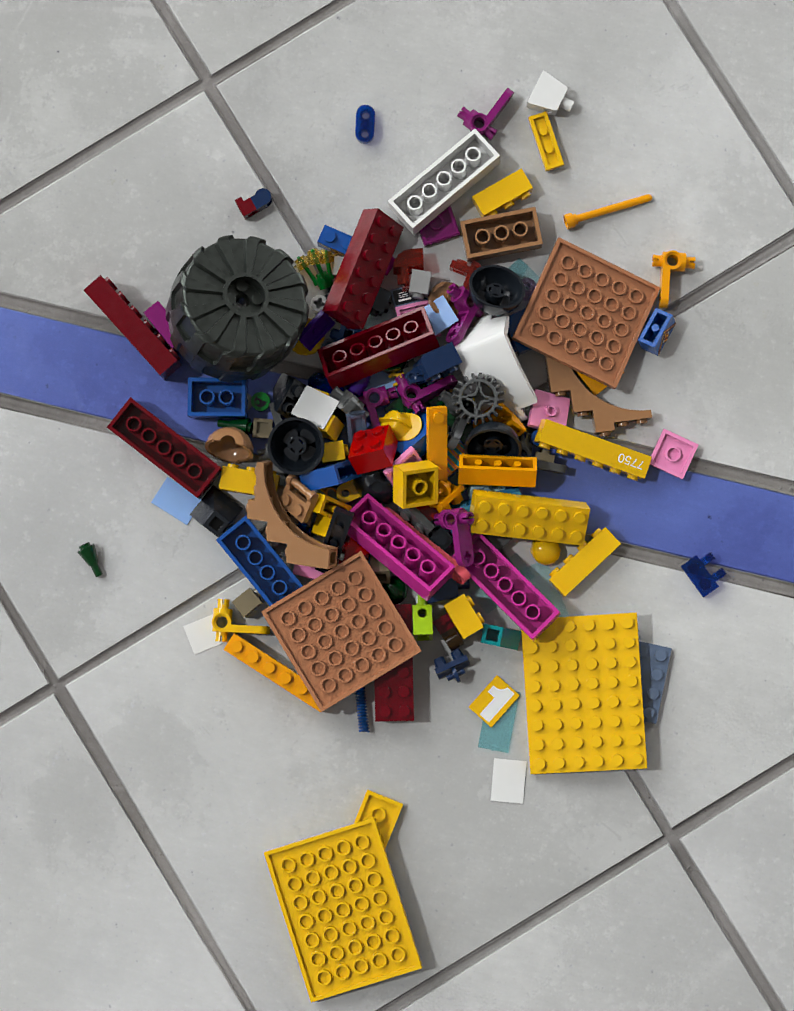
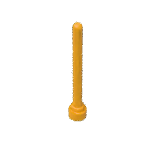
[563,194,652,229]

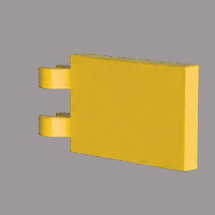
[354,790,403,849]

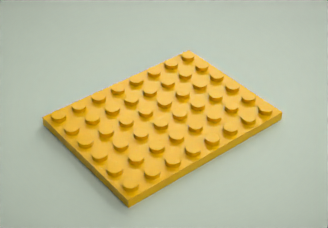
[521,612,647,774]
[264,817,423,1003]

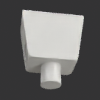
[526,70,574,116]

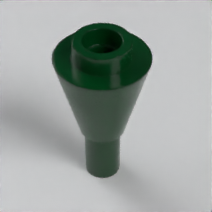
[217,418,253,436]
[77,542,103,577]

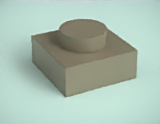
[252,418,273,439]
[534,449,555,463]

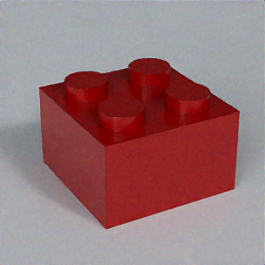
[348,424,398,475]

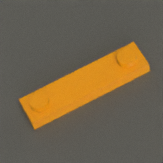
[426,405,448,482]

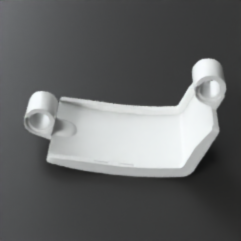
[455,314,537,422]

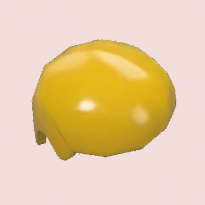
[530,540,561,566]

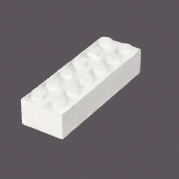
[388,129,500,235]

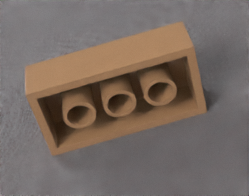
[460,207,543,263]

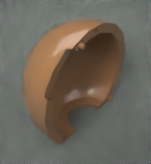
[205,427,254,464]

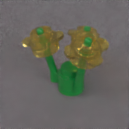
[294,248,337,290]

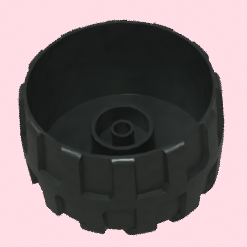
[166,235,309,383]

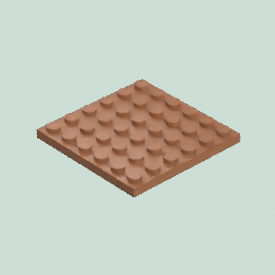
[512,237,660,389]
[261,551,421,712]

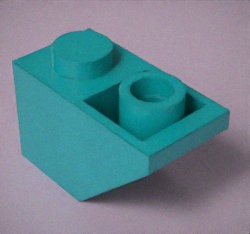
[480,624,521,651]

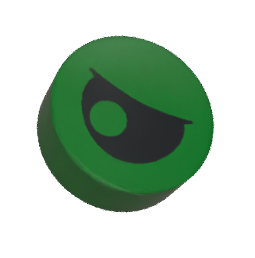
[251,392,271,412]

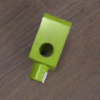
[412,595,433,641]

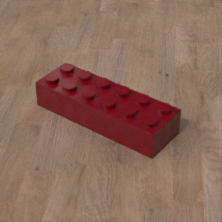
[322,208,404,329]
[84,275,181,380]
[317,306,440,389]
[107,397,222,500]
[374,604,414,722]

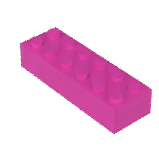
[348,493,455,601]
[451,533,561,642]

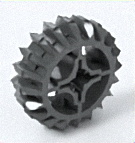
[452,373,504,425]

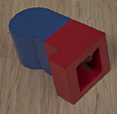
[235,188,272,220]

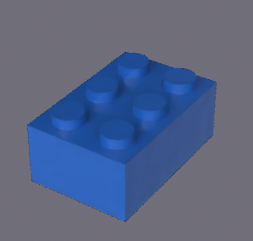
[187,377,248,419]

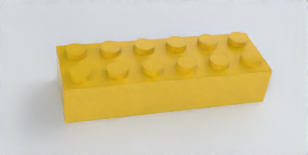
[470,489,590,546]

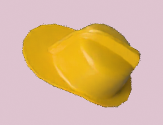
[379,410,422,441]

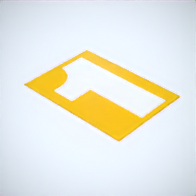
[469,675,520,727]

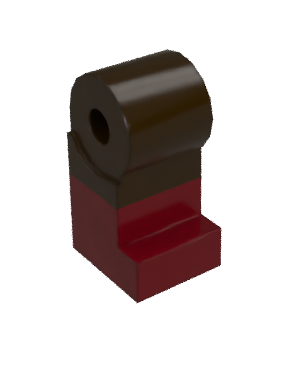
[433,613,465,652]

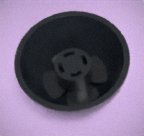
[469,265,525,315]
[267,417,325,475]
[464,421,522,457]
[353,453,400,505]

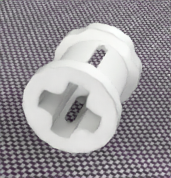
[311,295,326,314]

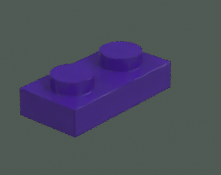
[298,309,336,351]

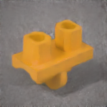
[429,480,465,513]

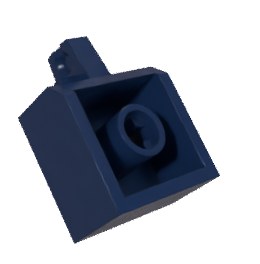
[404,342,462,387]

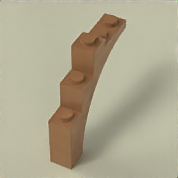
[545,356,652,437]
[246,460,338,569]

